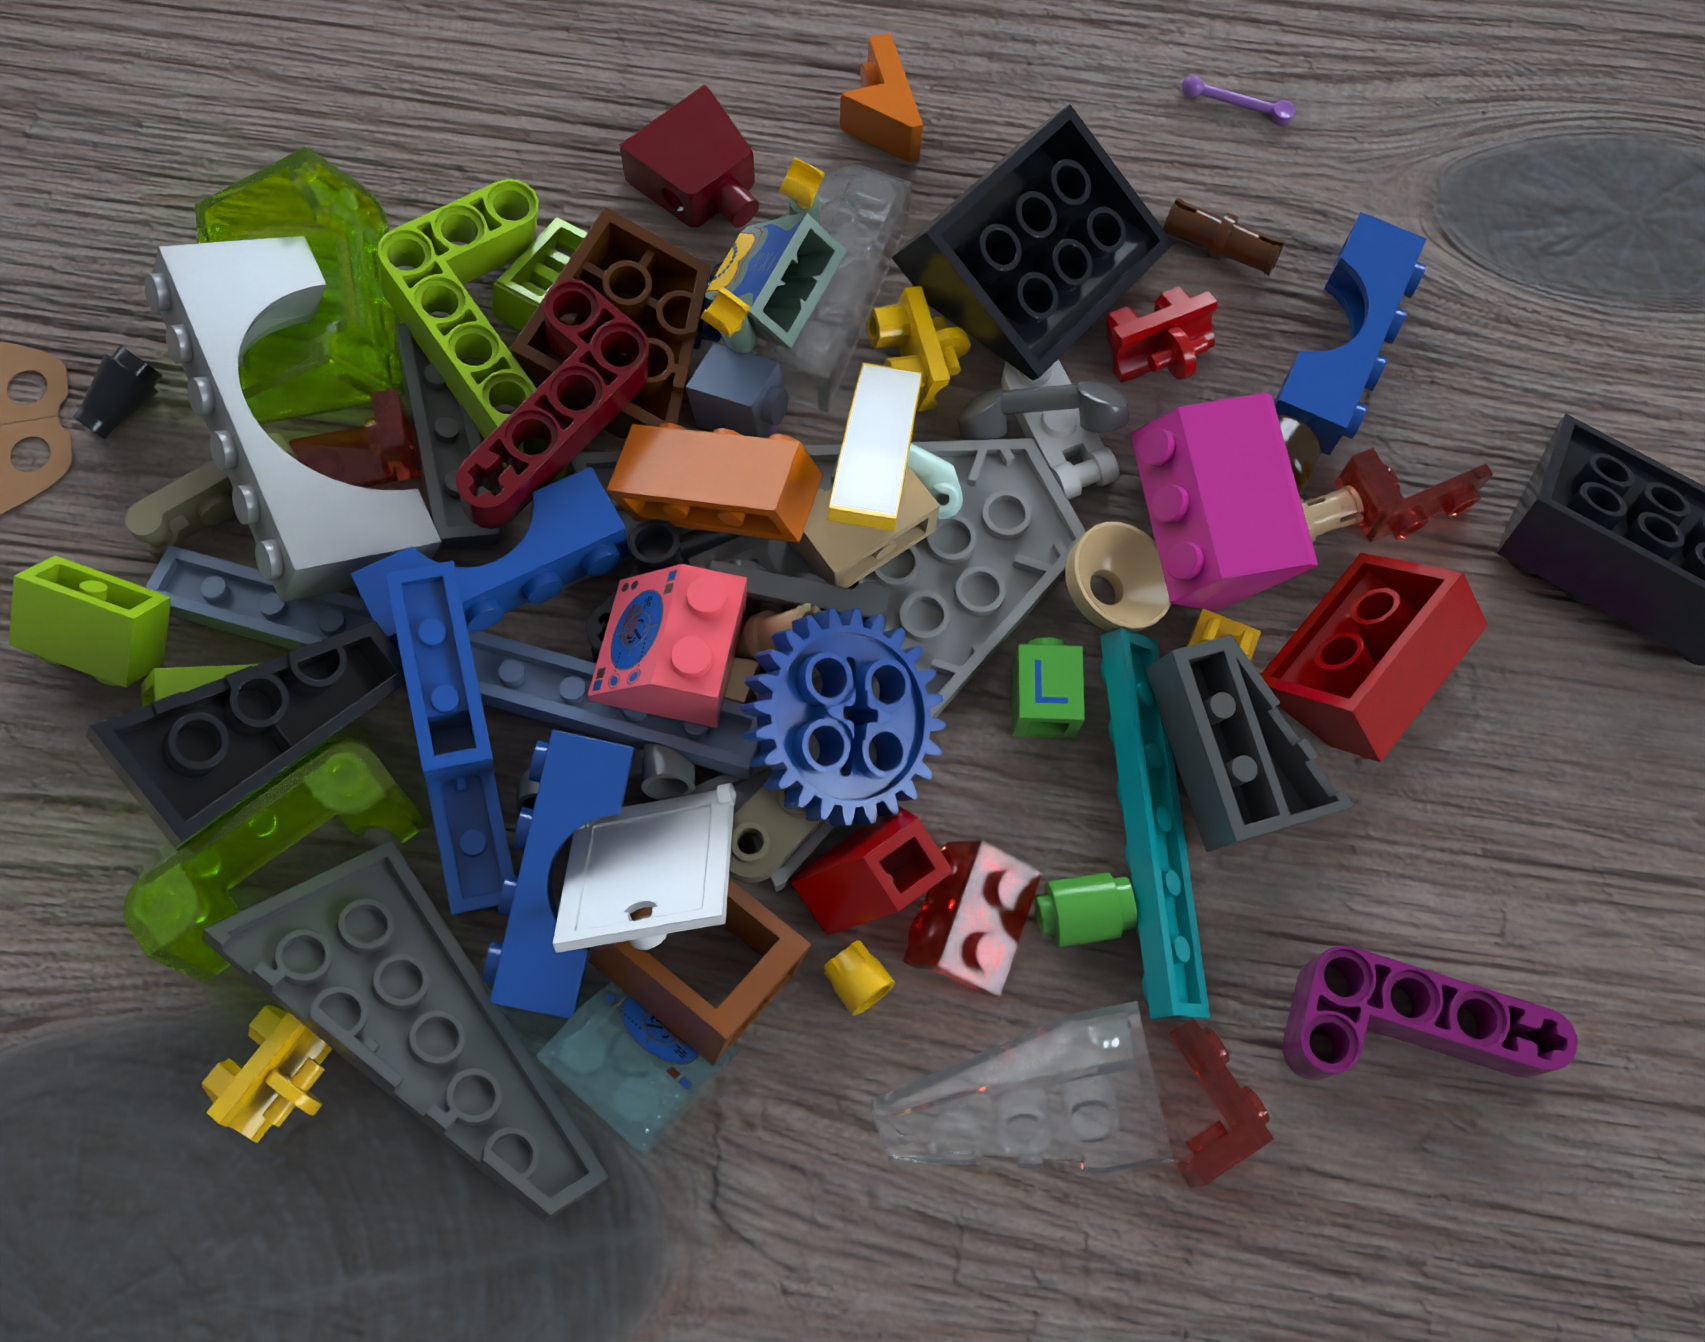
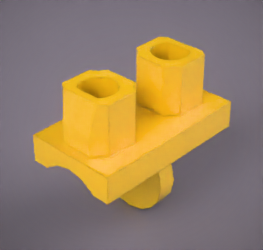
[866,286,971,412]
[202,1005,333,1143]

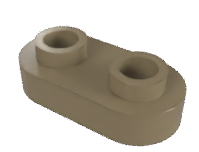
[729,784,826,883]

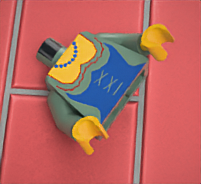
[700,157,847,353]

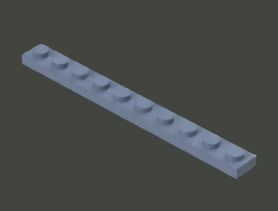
[145,545,762,780]

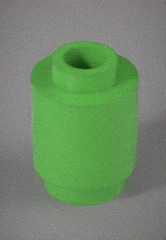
[1034,872,1137,948]

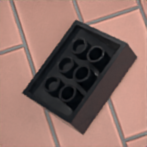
[891,104,1174,381]
[1497,414,1705,666]

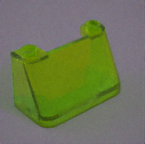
[194,146,405,424]
[123,731,430,984]

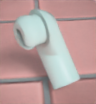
[907,443,963,519]

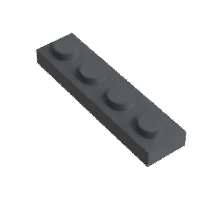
[394,323,500,550]

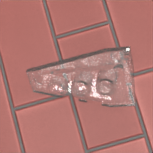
[871,1001,1174,1173]

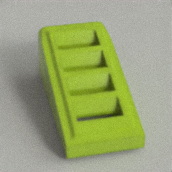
[492,217,587,331]

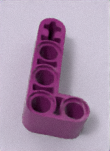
[1283,945,1578,1081]

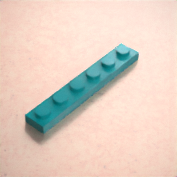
[1100,628,1210,1022]

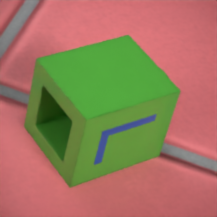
[1011,637,1085,738]

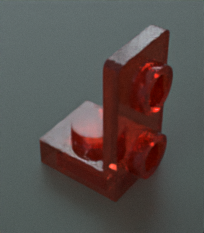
[289,389,421,487]
[1334,448,1493,543]
[1170,1018,1274,1188]

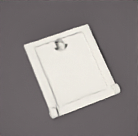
[553,783,736,953]

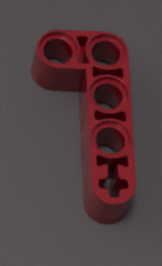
[456,279,649,529]

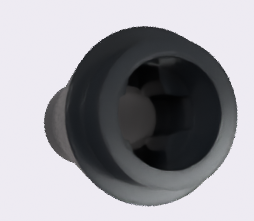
[73,345,163,439]

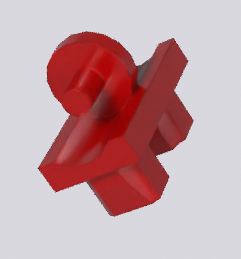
[1106,286,1217,383]

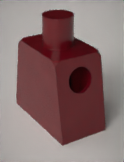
[619,84,759,228]

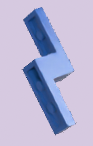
[385,560,514,917]

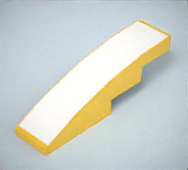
[827,363,923,531]

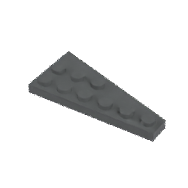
[202,840,609,1223]

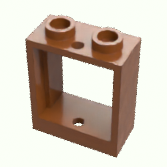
[589,878,811,1066]

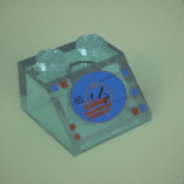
[536,981,738,1158]

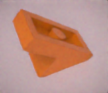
[839,32,923,162]

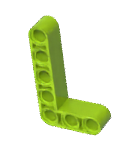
[378,179,568,486]

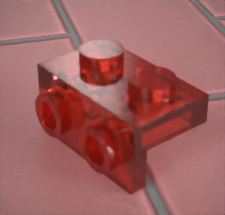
[903,840,1042,997]

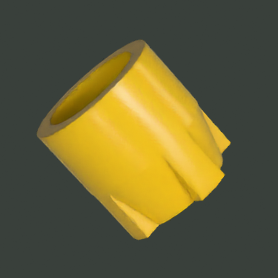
[823,940,895,1016]

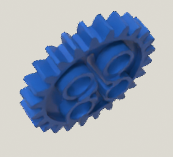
[740,608,946,826]

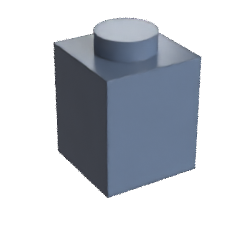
[686,343,788,438]

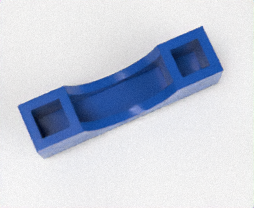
[1274,212,1427,456]
[350,467,629,653]
[482,729,635,1019]

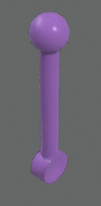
[1182,75,1295,125]

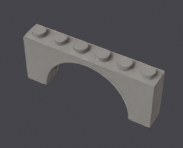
[145,236,442,602]

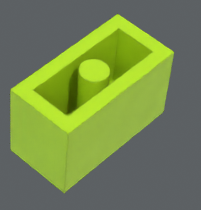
[9,555,171,688]

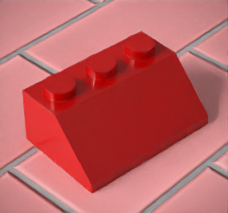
[1260,553,1488,762]

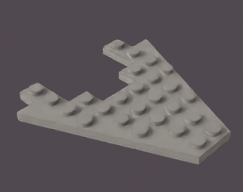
[562,438,1086,892]

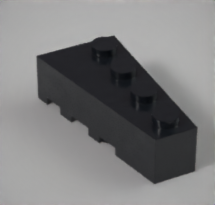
[86,621,406,848]

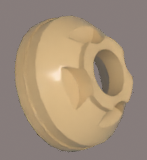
[1065,522,1171,633]

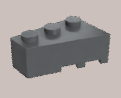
[1145,635,1355,852]

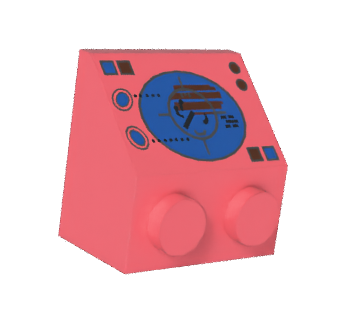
[587,564,747,728]

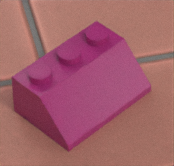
[1130,393,1318,612]

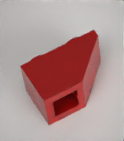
[789,805,953,935]

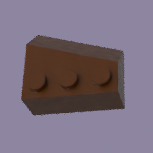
[510,207,711,439]

